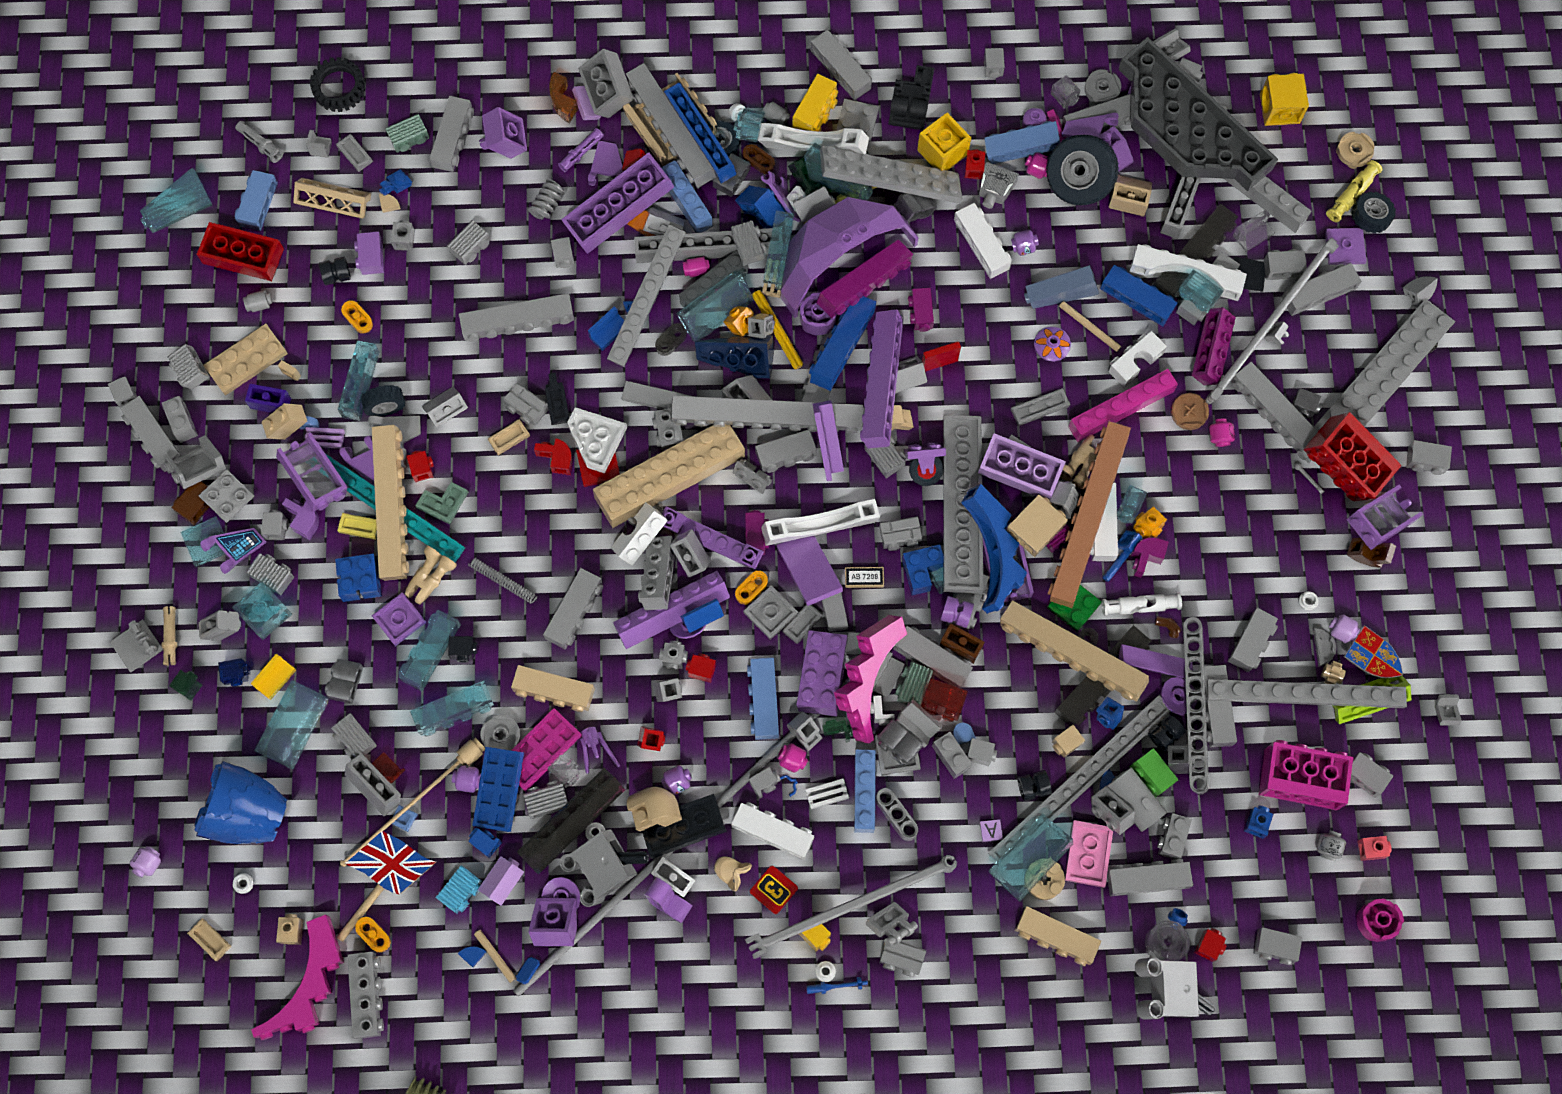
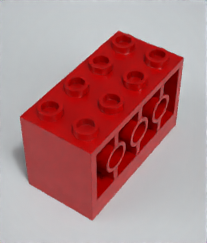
[1303,412,1402,502]

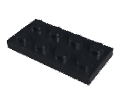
[642,794,727,859]

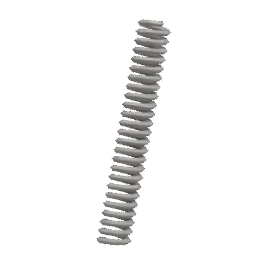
[468,558,537,604]

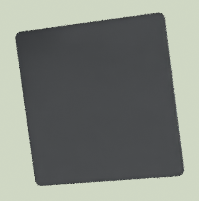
[1234,257,1265,292]

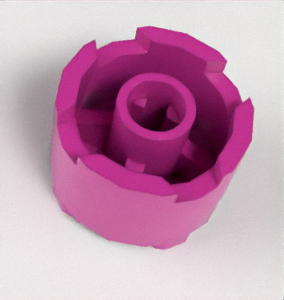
[1356,899,1404,942]

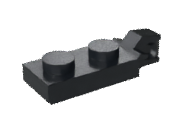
[545,373,569,425]

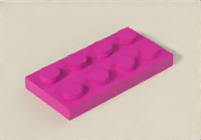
[511,708,582,792]

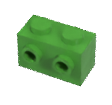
[1129,748,1178,797]

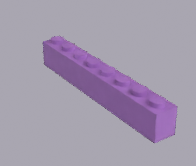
[860,309,903,449]

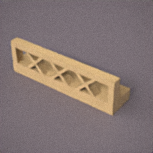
[293,178,371,218]

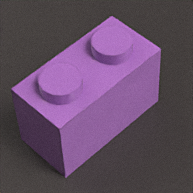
[354,232,384,275]

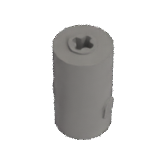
[1107,767,1167,832]

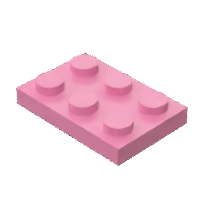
[1065,820,1113,888]

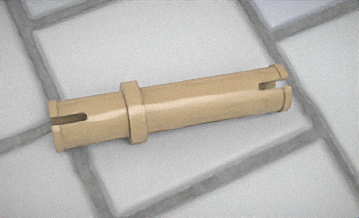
[162,606,177,666]

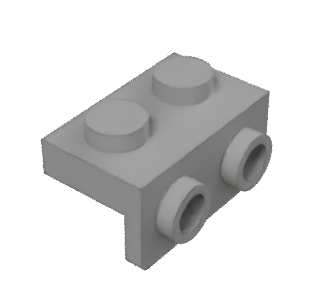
[1153,28,1190,61]

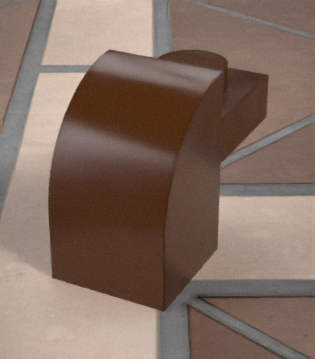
[1347,538,1396,568]

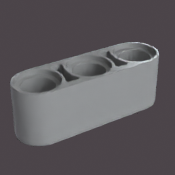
[822,577,848,633]
[876,788,918,841]

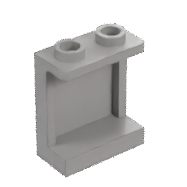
[163,435,226,489]

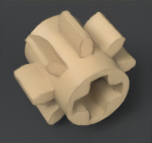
[1321,661,1346,684]

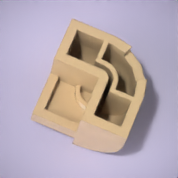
[627,787,682,832]

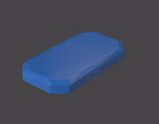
[516,957,540,984]

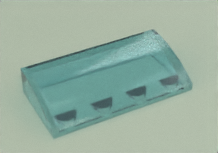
[676,271,754,343]
[254,680,330,769]
[989,813,1073,902]

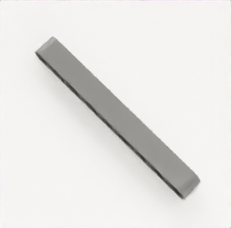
[1184,617,1209,794]

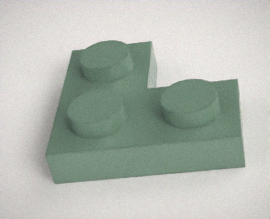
[416,482,469,525]

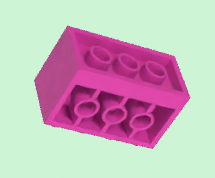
[1259,740,1353,810]

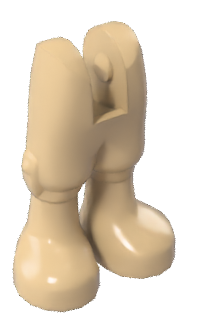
[1060,435,1102,490]
[405,545,457,604]

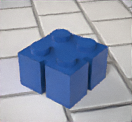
[335,554,382,602]

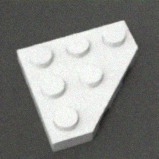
[567,407,627,473]

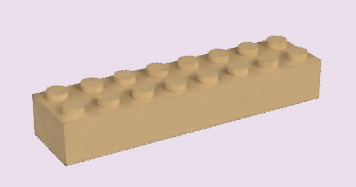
[593,425,745,528]

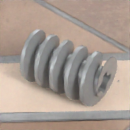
[528,179,565,220]

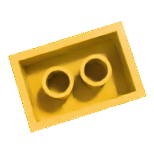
[792,74,838,132]

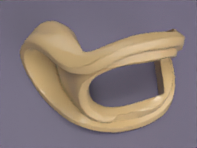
[714,856,752,891]

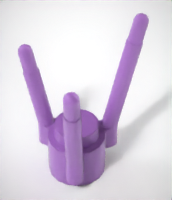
[580,727,620,774]

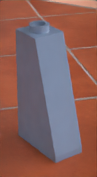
[1024,265,1099,309]

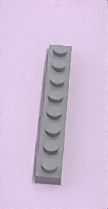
[607,225,686,367]

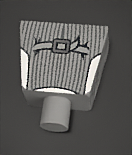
[979,162,1019,209]

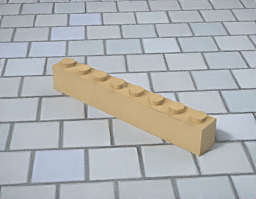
[372,425,409,581]
[1000,600,1149,702]

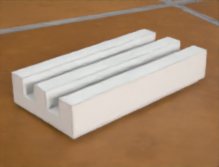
[805,779,849,809]

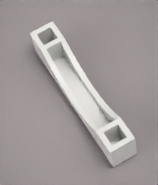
[758,123,869,154]
[1130,244,1247,301]
[761,499,880,546]

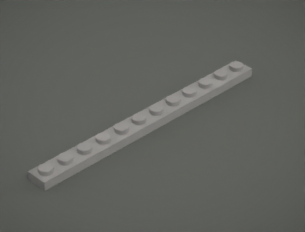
[988,695,1171,868]

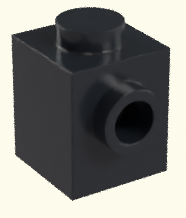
[448,636,478,663]

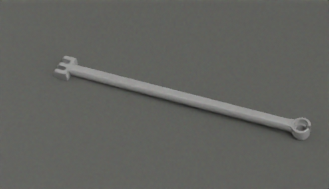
[1205,237,1339,404]
[745,855,957,959]

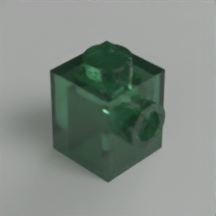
[169,670,202,701]

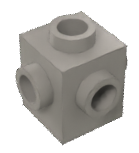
[659,641,688,670]

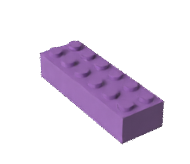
[561,153,674,254]

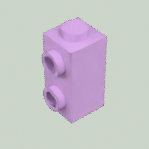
[478,856,524,906]

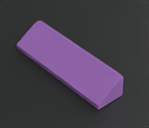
[1118,644,1193,679]

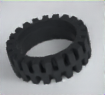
[310,57,366,112]

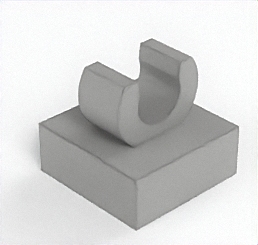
[1264,322,1289,345]

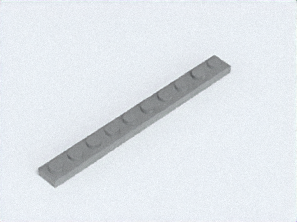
[1207,679,1407,708]

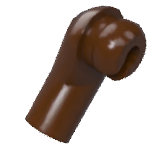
[1155,616,1181,638]

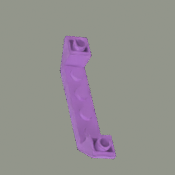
[662,506,764,569]

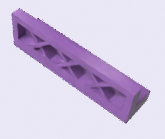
[812,400,844,481]

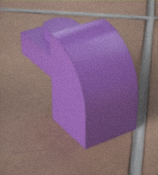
[282,498,319,540]

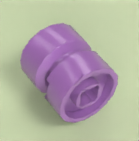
[941,596,974,628]

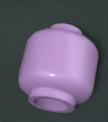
[1329,614,1360,643]
[130,846,161,878]

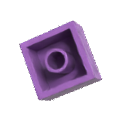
[479,107,527,159]

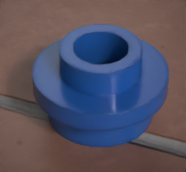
[1168,908,1188,927]

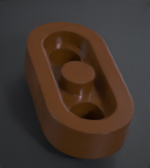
[743,144,775,174]

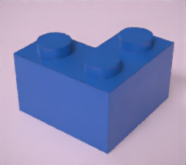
[735,185,788,229]
[902,545,943,596]

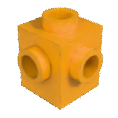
[723,306,754,336]
[1133,507,1167,539]

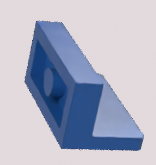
[588,306,625,351]
[680,599,724,633]

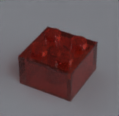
[921,678,968,722]

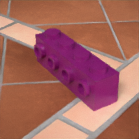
[1192,307,1236,386]

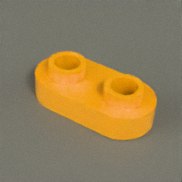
[341,301,373,333]
[735,571,768,605]
[355,917,391,952]

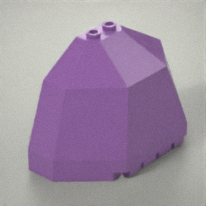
[781,197,918,318]

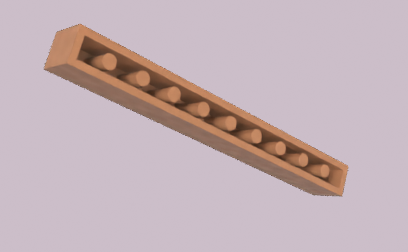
[1048,421,1131,608]

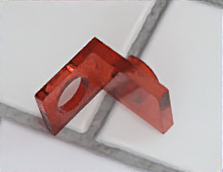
[371,752,405,784]

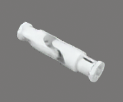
[1102,592,1182,616]

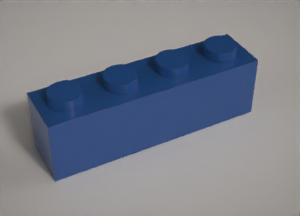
[1100,265,1178,327]

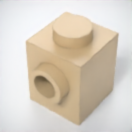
[1052,725,1085,757]
[276,914,303,945]

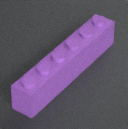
[613,571,730,649]

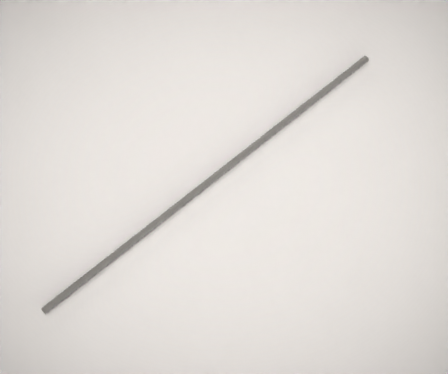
[514,677,849,997]

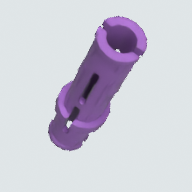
[558,128,604,172]

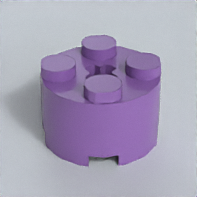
[800,292,837,335]

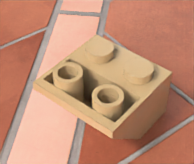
[1109,175,1152,216]

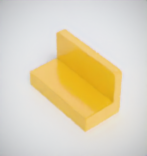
[251,654,296,700]

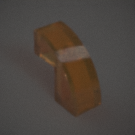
[549,72,578,124]

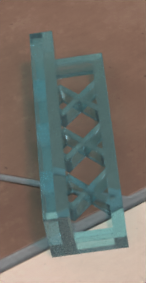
[763,211,794,290]

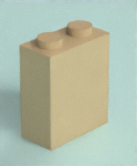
[1006,495,1068,557]

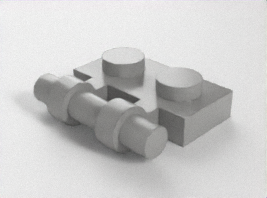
[866,902,918,947]

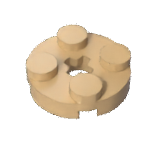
[1336,132,1375,169]
[1024,859,1065,900]

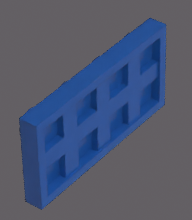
[472,747,524,832]

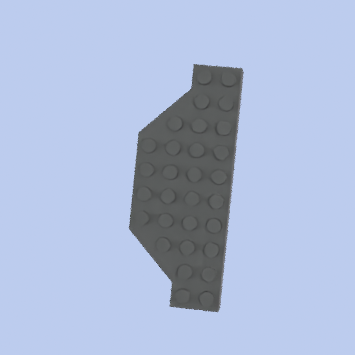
[1119,37,1278,191]

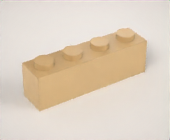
[511,665,595,712]
[1015,906,1101,966]

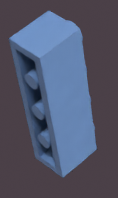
[984,121,1060,164]
[661,160,713,233]
[747,658,779,740]
[854,750,875,833]

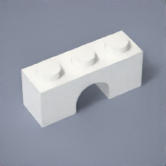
[1108,331,1167,388]
[611,503,668,566]

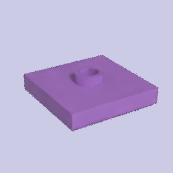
[1325,228,1367,265]
[371,592,426,646]

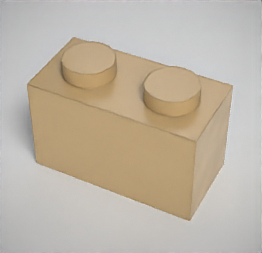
[262,403,308,440]

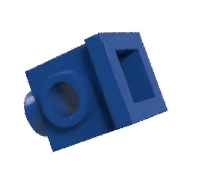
[1096,697,1124,730]
[1244,805,1274,839]
[468,828,502,859]

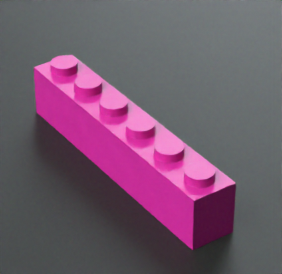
[1068,369,1178,442]

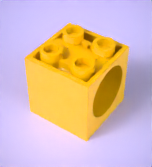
[1260,73,1309,126]
[917,112,971,171]

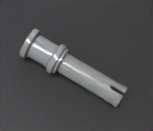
[235,121,284,163]

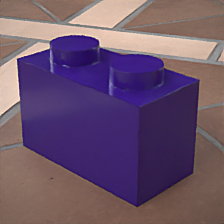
[245,384,291,413]

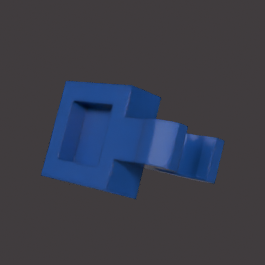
[379,169,412,196]

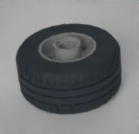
[1046,134,1119,205]

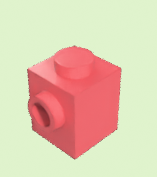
[1357,836,1391,861]

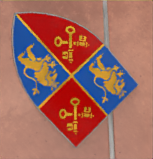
[1344,625,1403,678]

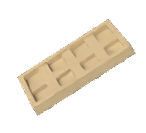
[203,324,288,396]

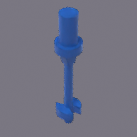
[806,977,868,994]

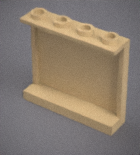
[622,73,717,167]

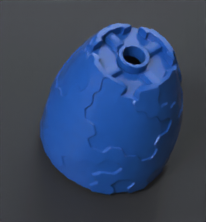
[194,761,287,844]

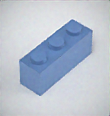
[235,170,278,231]

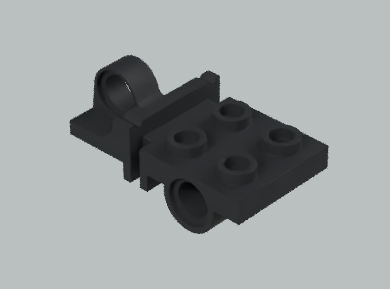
[888,65,934,130]

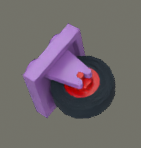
[904,442,946,486]

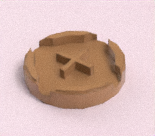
[1171,393,1209,430]

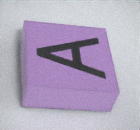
[980,820,1003,842]

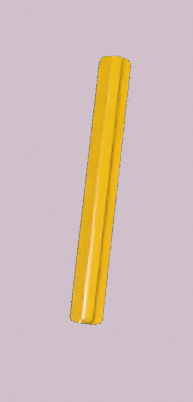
[752,290,803,370]

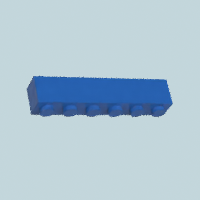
[664,82,737,184]
[809,296,877,391]

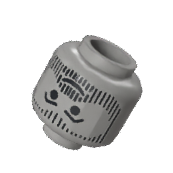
[1317,830,1346,861]

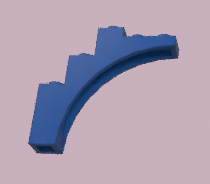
[961,484,1027,614]

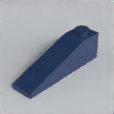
[695,335,774,379]

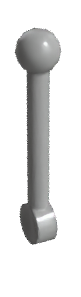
[1294,463,1324,494]

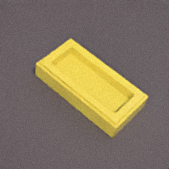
[337,513,377,540]

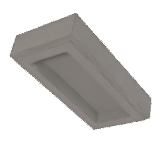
[336,134,373,172]
[783,604,823,644]

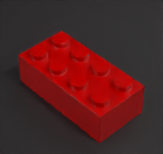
[196,222,284,282]

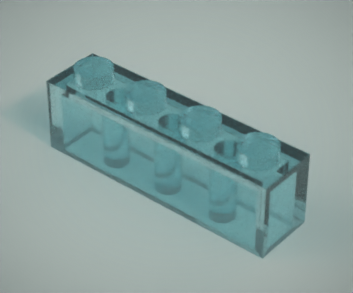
[337,341,380,421]
[399,610,461,692]
[410,681,495,737]

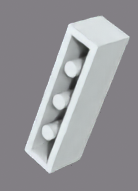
[954,203,1012,279]
[1090,483,1118,561]
[731,802,814,860]

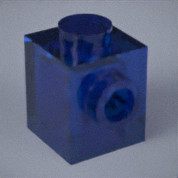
[218,658,251,686]

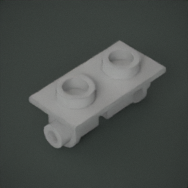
[733,459,772,494]

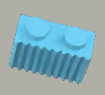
[436,865,482,914]

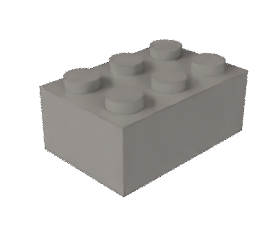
[578,49,634,118]

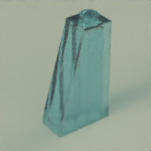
[804,143,872,200]
[140,168,213,233]

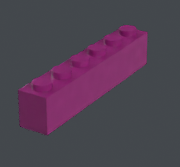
[817,239,913,318]

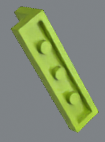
[1332,676,1411,724]

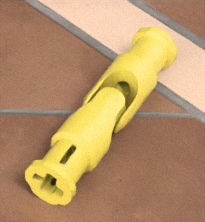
[1326,160,1382,223]

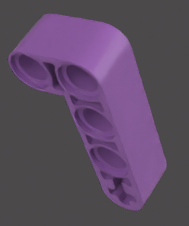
[644,877,692,923]

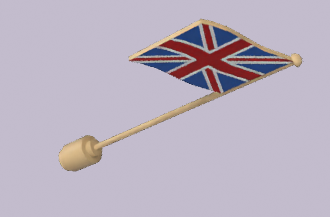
[340,737,485,895]

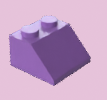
[528,898,577,946]

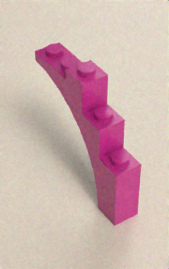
[834,615,907,744]
[251,915,344,1040]

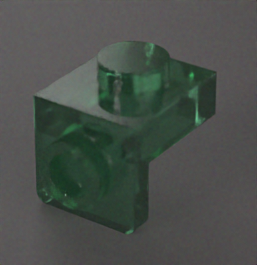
[822,719,853,743]

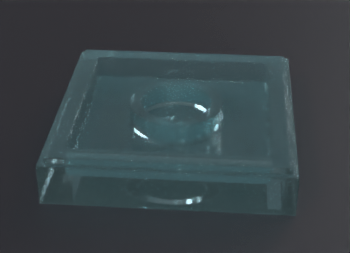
[180,517,225,567]

